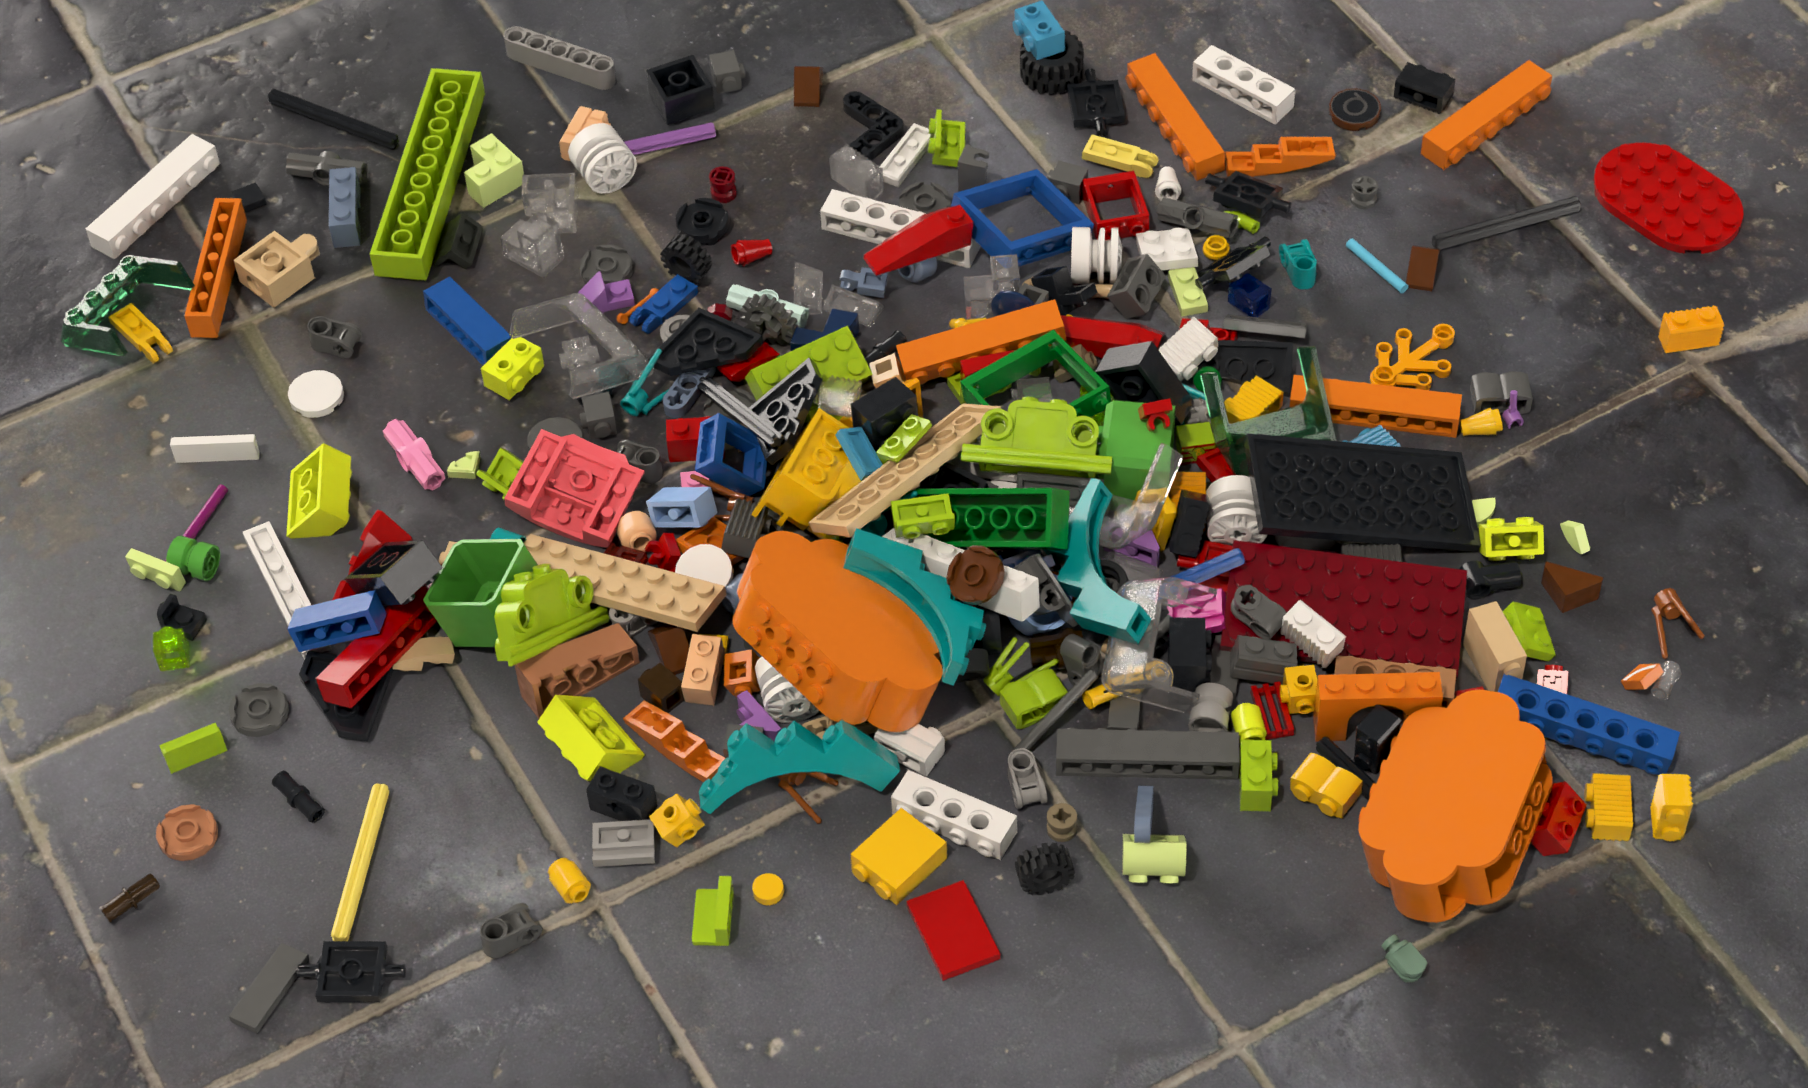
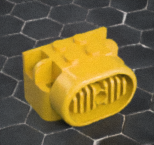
[751,408,863,541]

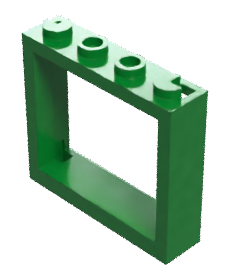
[960,330,1111,417]

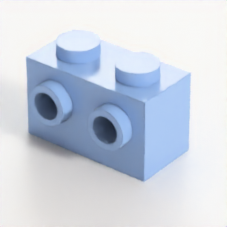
[646,487,717,528]

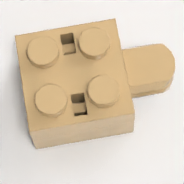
[234,231,320,308]

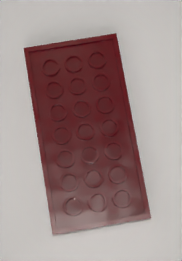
[1220,540,1467,682]

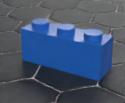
[287,590,387,652]

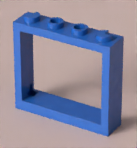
[951,169,1094,271]

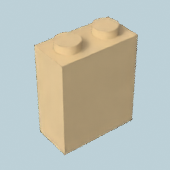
[1463,601,1527,692]

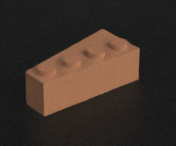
[515,623,640,719]

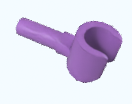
[1502,390,1524,429]

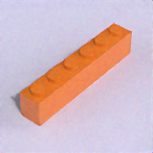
[1125,53,1225,181]
[1421,60,1552,170]
[184,198,247,338]
[896,299,1066,385]
[1288,375,1462,438]

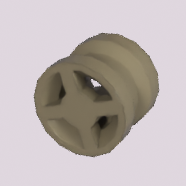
[1047,803,1077,842]

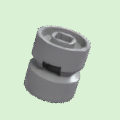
[1188,683,1233,732]

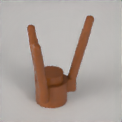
[690,474,755,521]
[1651,588,1704,659]
[776,772,839,824]

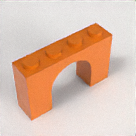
[1313,672,1443,742]

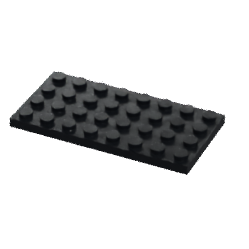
[1244,433,1481,552]

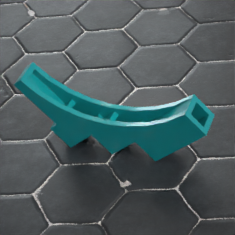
[1043,478,1152,644]
[843,528,986,686]
[699,720,900,814]

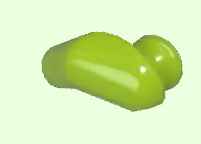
[1224,211,1260,234]

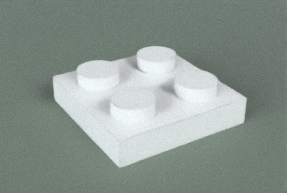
[1136,228,1198,271]

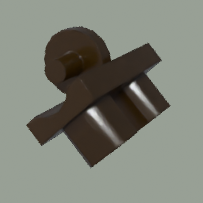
[1029,628,1083,669]

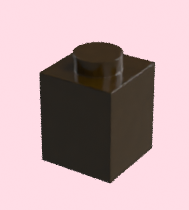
[638,662,685,713]

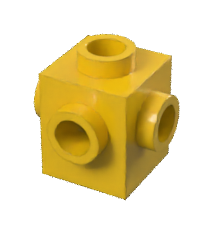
[1280,665,1317,714]
[649,793,705,847]

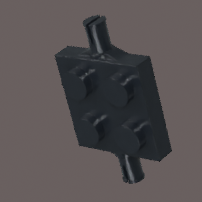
[1067,68,1125,137]
[1205,171,1292,218]
[1195,236,1271,289]
[297,941,406,1002]

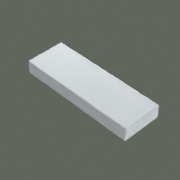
[875,123,933,187]
[170,434,260,463]

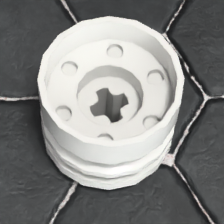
[568,123,637,194]
[1071,227,1122,284]
[1206,475,1267,546]
[755,656,819,723]

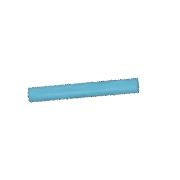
[1346,238,1408,293]

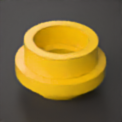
[1203,235,1230,260]

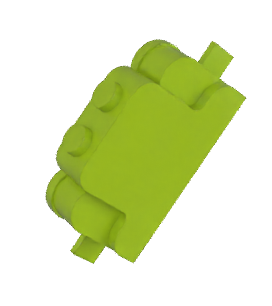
[961,397,1113,478]
[495,564,609,666]

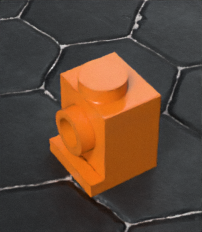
[724,649,760,697]

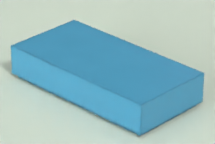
[835,427,883,481]

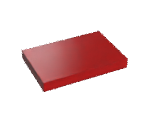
[906,880,1000,981]

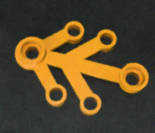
[1370,324,1455,390]

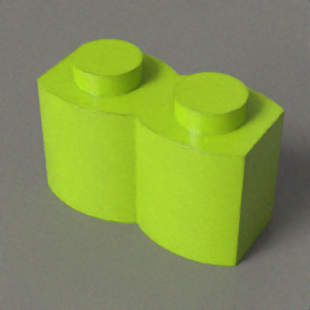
[1000,669,1068,729]

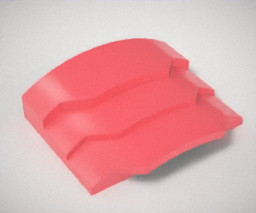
[504,429,644,548]

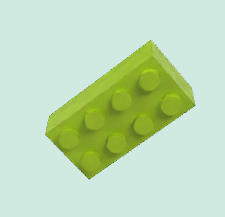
[745,325,873,406]

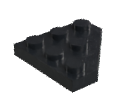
[648,307,764,376]
[749,358,823,465]
[299,651,394,742]

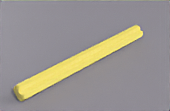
[331,783,389,941]

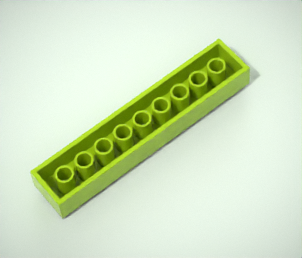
[370,68,485,280]

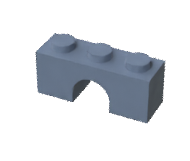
[329,167,361,248]

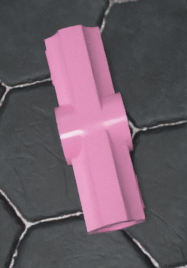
[383,419,445,491]

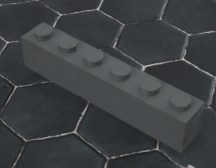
[1056,728,1239,780]

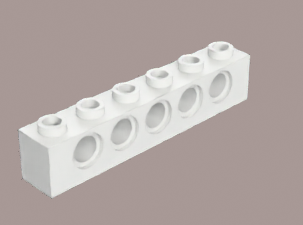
[820,189,981,268]

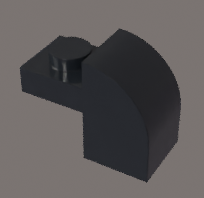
[1031,266,1098,316]

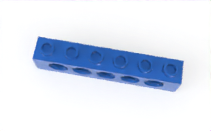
[1498,673,1680,775]

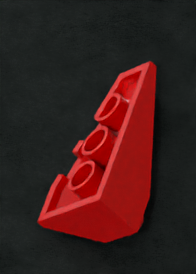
[863,205,973,276]
[1061,315,1165,358]
[332,510,413,600]

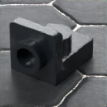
[157,593,207,641]

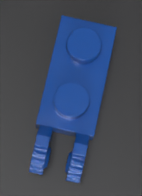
[629,274,698,334]

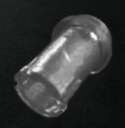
[1651,661,1681,700]

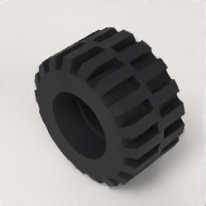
[1020,30,1084,95]

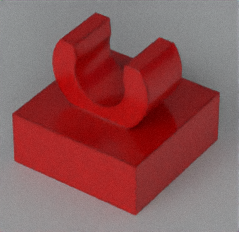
[1138,398,1173,431]
[644,533,681,571]

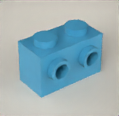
[1012,0,1065,60]

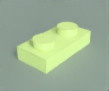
[1168,267,1208,317]
[125,548,186,591]

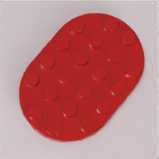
[1593,143,1743,254]

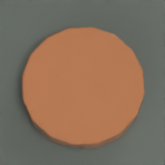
[156,804,218,861]

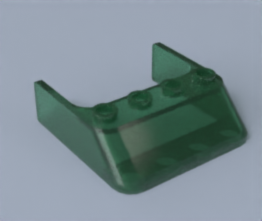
[60,255,195,357]
[1200,346,1337,477]

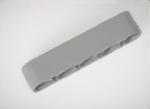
[504,26,616,90]

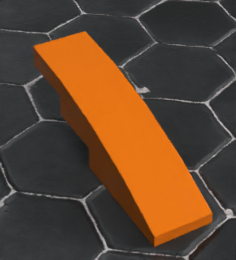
[1225,137,1335,177]
[623,700,726,783]

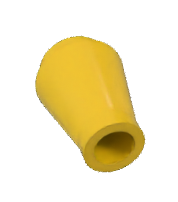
[1459,408,1503,436]

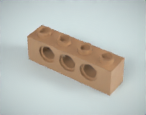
[1334,655,1456,710]

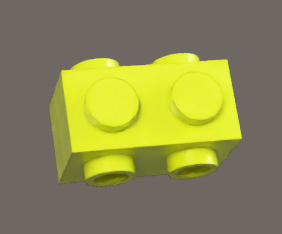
[481,334,544,400]
[1479,517,1544,561]

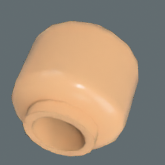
[616,511,657,553]

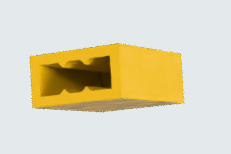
[851,808,947,905]

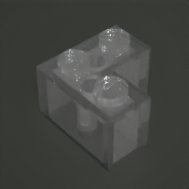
[522,173,579,234]
[500,211,564,278]
[963,254,1020,319]

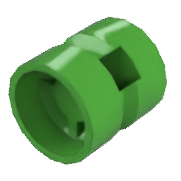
[166,535,220,581]

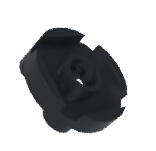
[676,198,729,245]

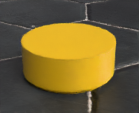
[752,873,784,905]

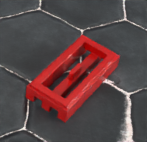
[1250,681,1294,740]

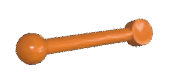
[617,288,659,324]

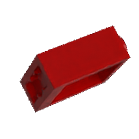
[1082,171,1149,240]

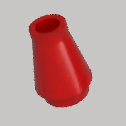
[731,239,772,266]

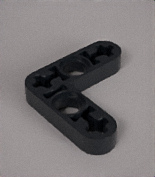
[843,91,904,168]

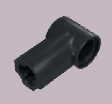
[1459,561,1521,600]

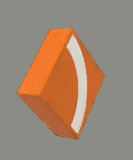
[1621,664,1664,690]

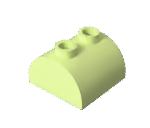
[1122,834,1186,883]

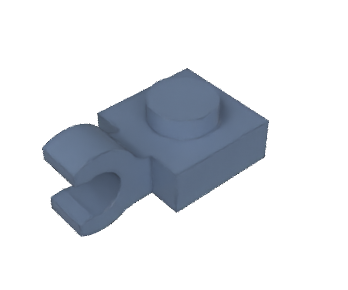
[840,267,888,298]

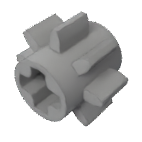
[1184,398,1218,429]

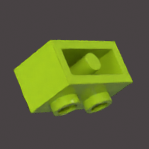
[1239,740,1278,812]

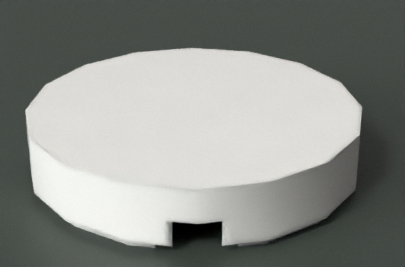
[288,370,344,418]
[675,544,734,588]

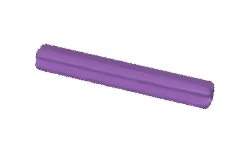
[624,122,716,155]

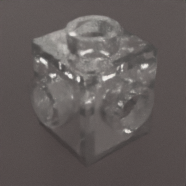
[559,336,600,383]

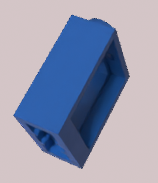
[695,413,767,496]

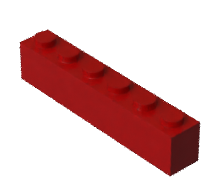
[316,582,437,708]

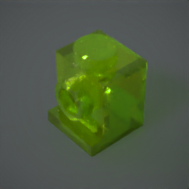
[153,626,190,671]

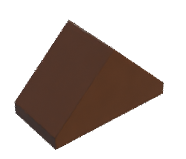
[794,66,823,107]
[1406,245,1440,292]
[1541,561,1603,613]
[648,624,689,675]

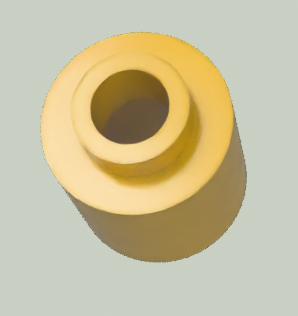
[548,858,591,903]

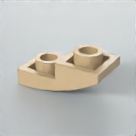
[392,637,455,671]

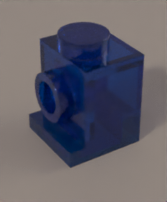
[1228,273,1272,317]

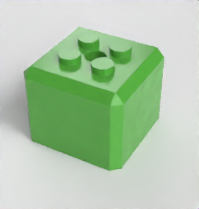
[1095,400,1175,513]
[423,539,538,647]

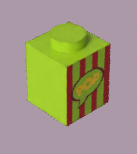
[1175,422,1219,465]

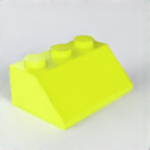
[286,443,352,539]
[537,695,645,781]

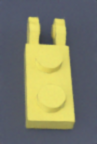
[1082,135,1159,179]

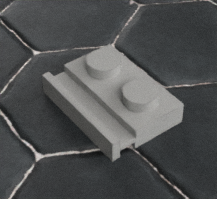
[592,819,655,867]

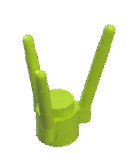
[983,637,1058,696]

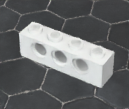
[1192,45,1295,125]
[891,770,1017,860]

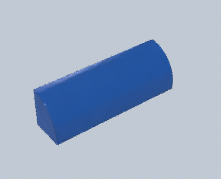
[423,277,512,366]

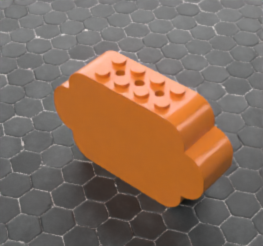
[733,531,943,732]
[1358,690,1553,923]

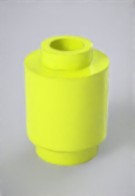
[1231,703,1267,743]

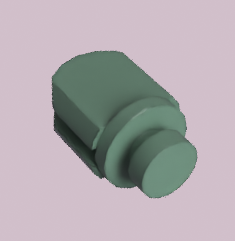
[1381,934,1427,983]

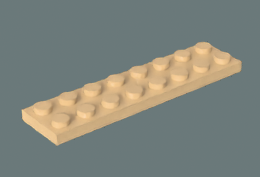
[809,403,1002,538]
[523,534,727,632]

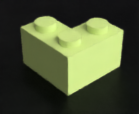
[464,133,526,208]

